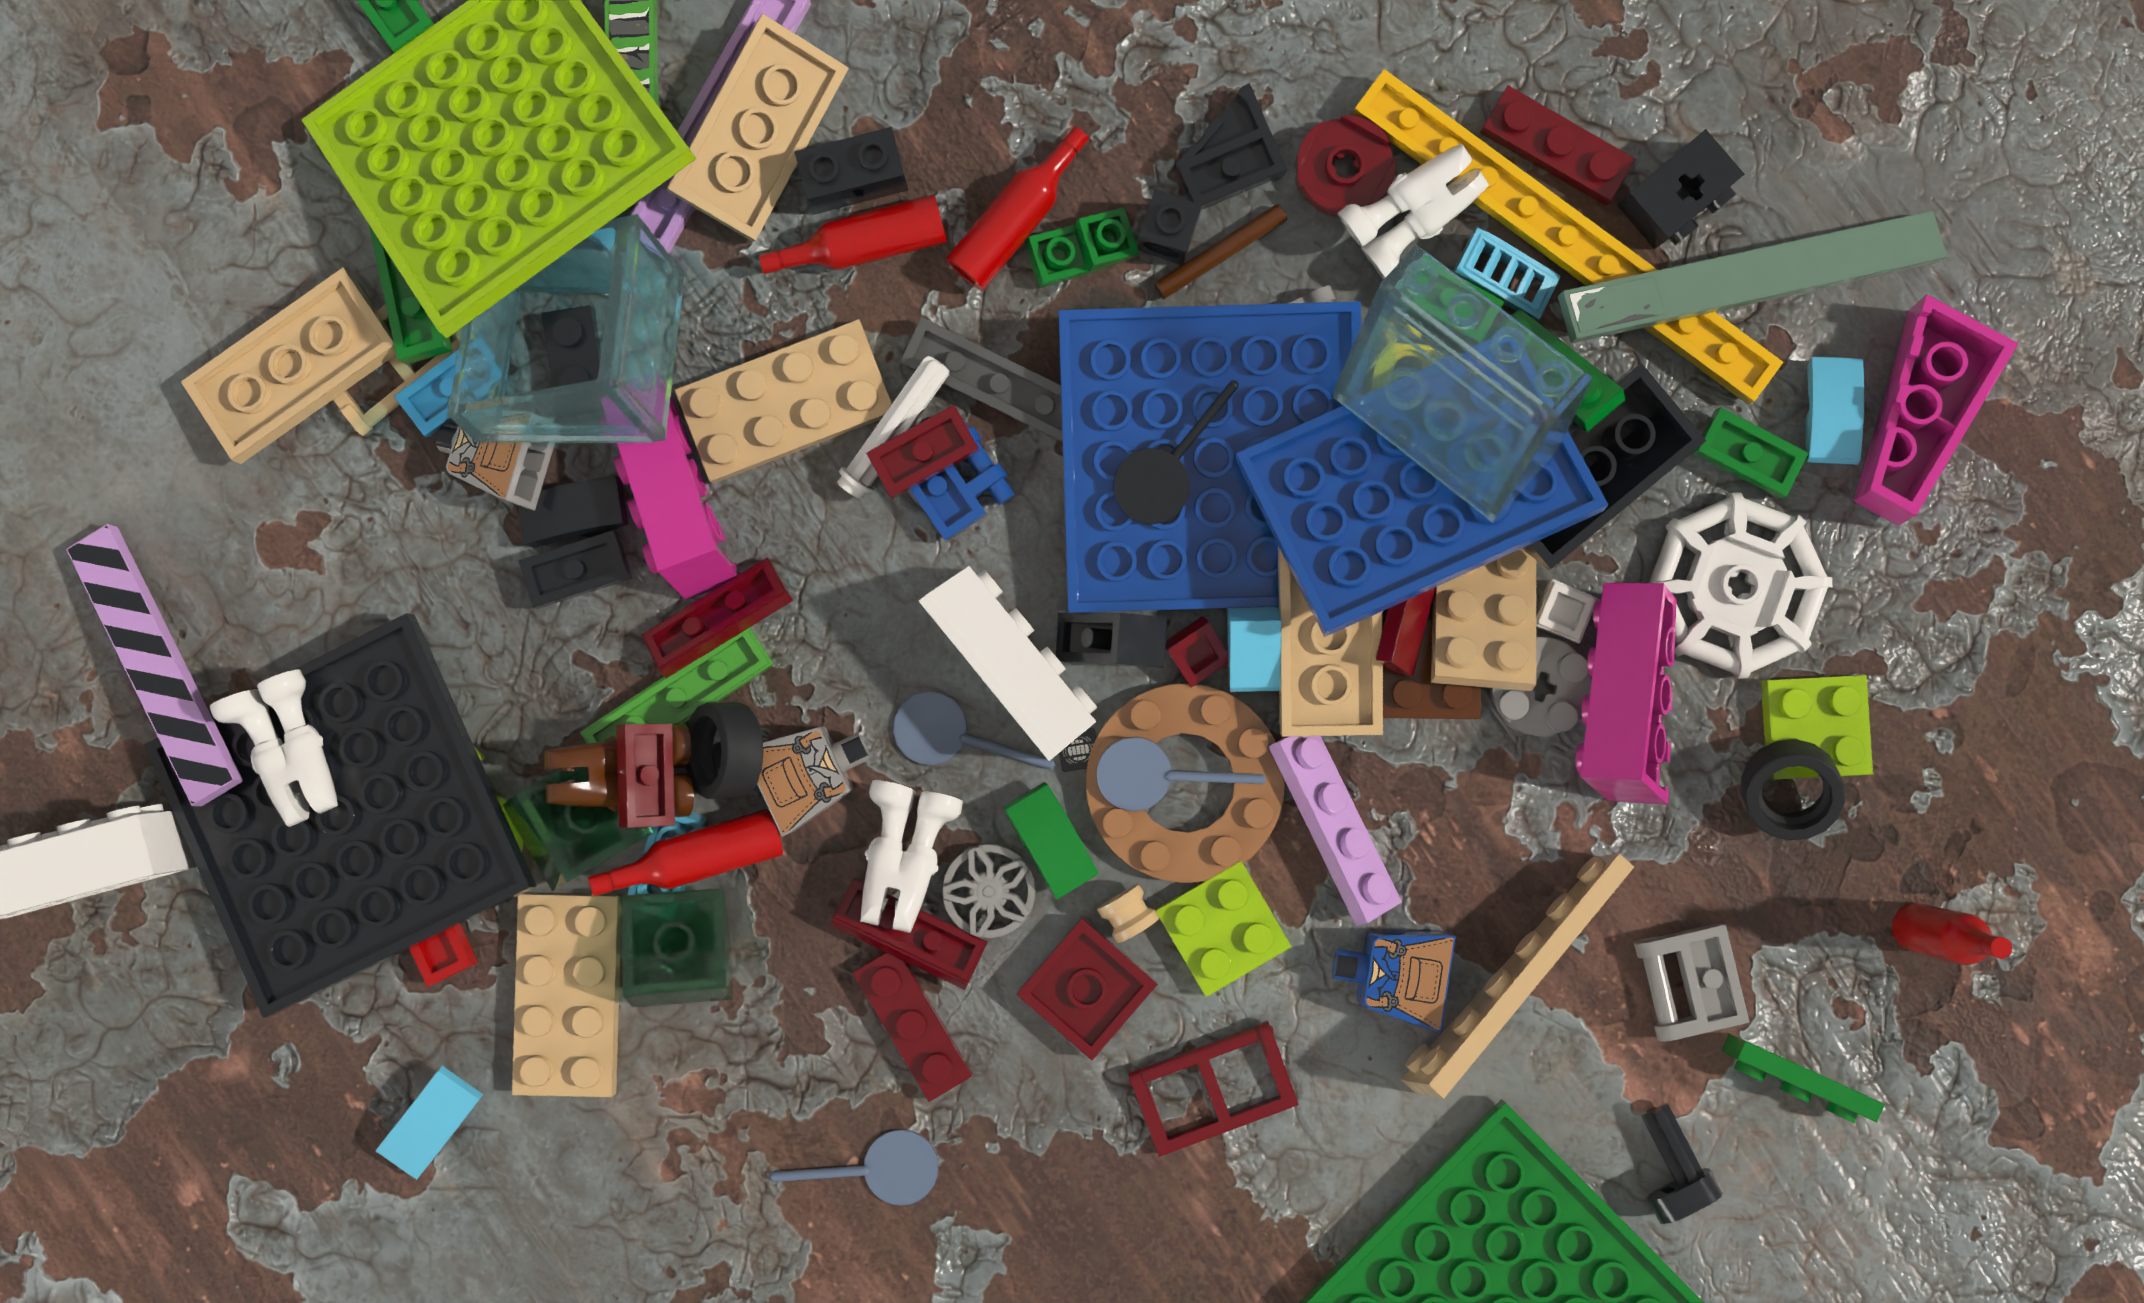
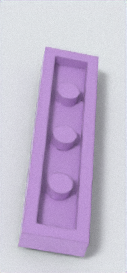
[1268,736,1402,926]

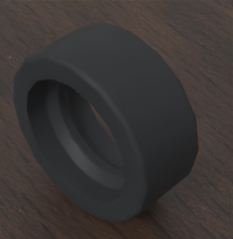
[686,702,764,799]
[1741,739,1845,841]

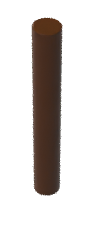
[1153,204,1287,300]

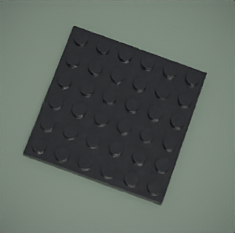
[144,613,537,1018]

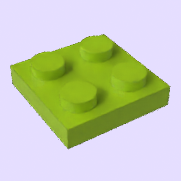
[1761,675,1873,780]
[1155,861,1292,997]

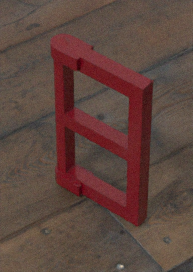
[1128,1020,1299,1157]

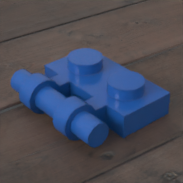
[910,418,1015,542]

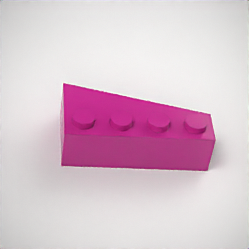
[1854,294,2019,526]
[600,372,739,600]
[1576,583,1677,805]

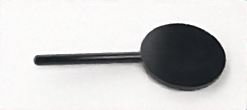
[1114,380,1239,524]

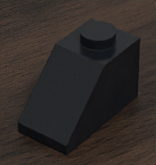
[1056,612,1167,668]

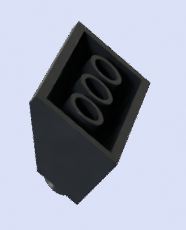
[1521,363,1706,570]

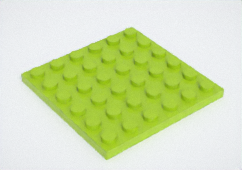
[301,0,696,338]

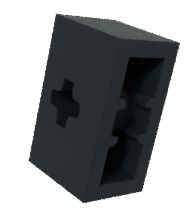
[795,127,909,215]
[1617,129,1745,250]

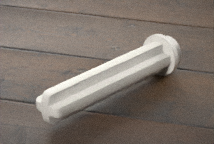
[837,356,949,499]

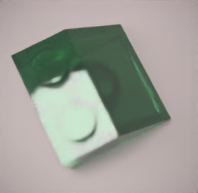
[502,768,653,891]
[621,888,733,1008]

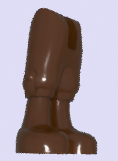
[544,723,694,818]

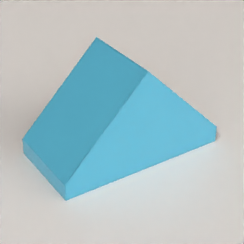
[1226,606,1281,692]

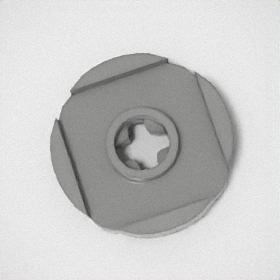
[1489,637,1592,736]

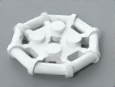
[1649,492,1833,679]

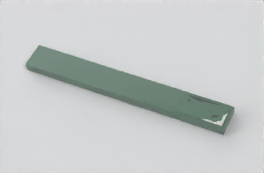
[1558,211,1947,344]

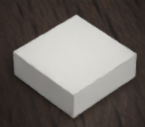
[1536,579,1598,644]

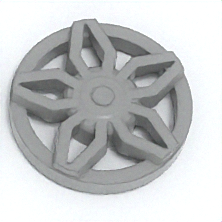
[942,844,1036,938]

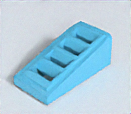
[1453,227,1561,321]

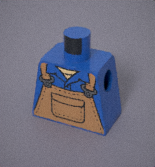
[1332,930,1456,1032]

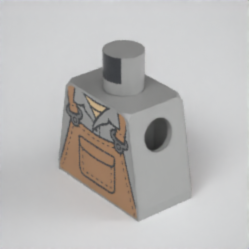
[436,404,562,511]
[757,727,871,837]

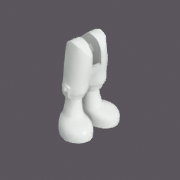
[1337,143,1489,287]
[209,669,338,827]
[860,780,963,933]

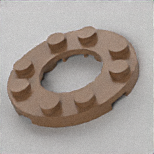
[1086,684,1285,883]

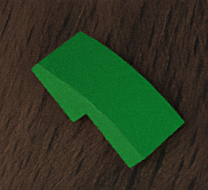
[1024,207,1139,289]
[1003,782,1099,899]

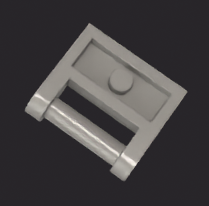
[1634,922,1750,1042]

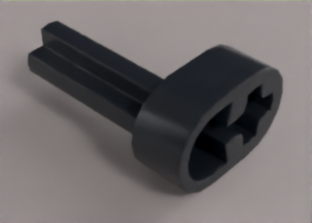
[1641,1103,1723,1224]

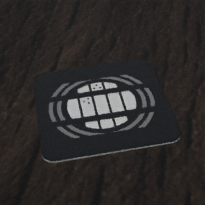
[1059,728,1096,772]

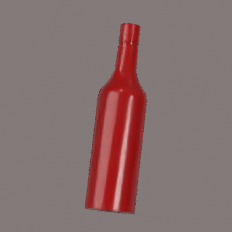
[945,126,1089,291]
[759,194,947,275]
[587,808,783,897]
[1892,903,2012,965]

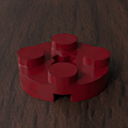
[1295,115,1396,217]

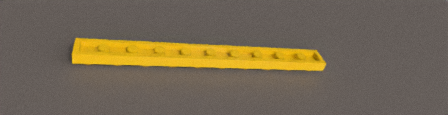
[1352,69,1783,405]

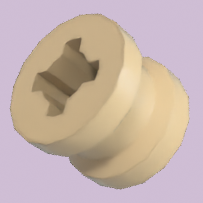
[1096,883,1159,944]

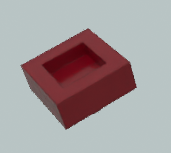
[1165,616,1228,688]

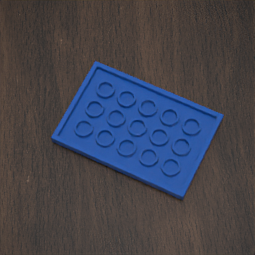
[1236,330,1608,637]

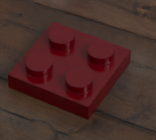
[1016,917,1158,1060]

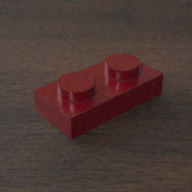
[866,405,979,499]
[616,724,675,828]

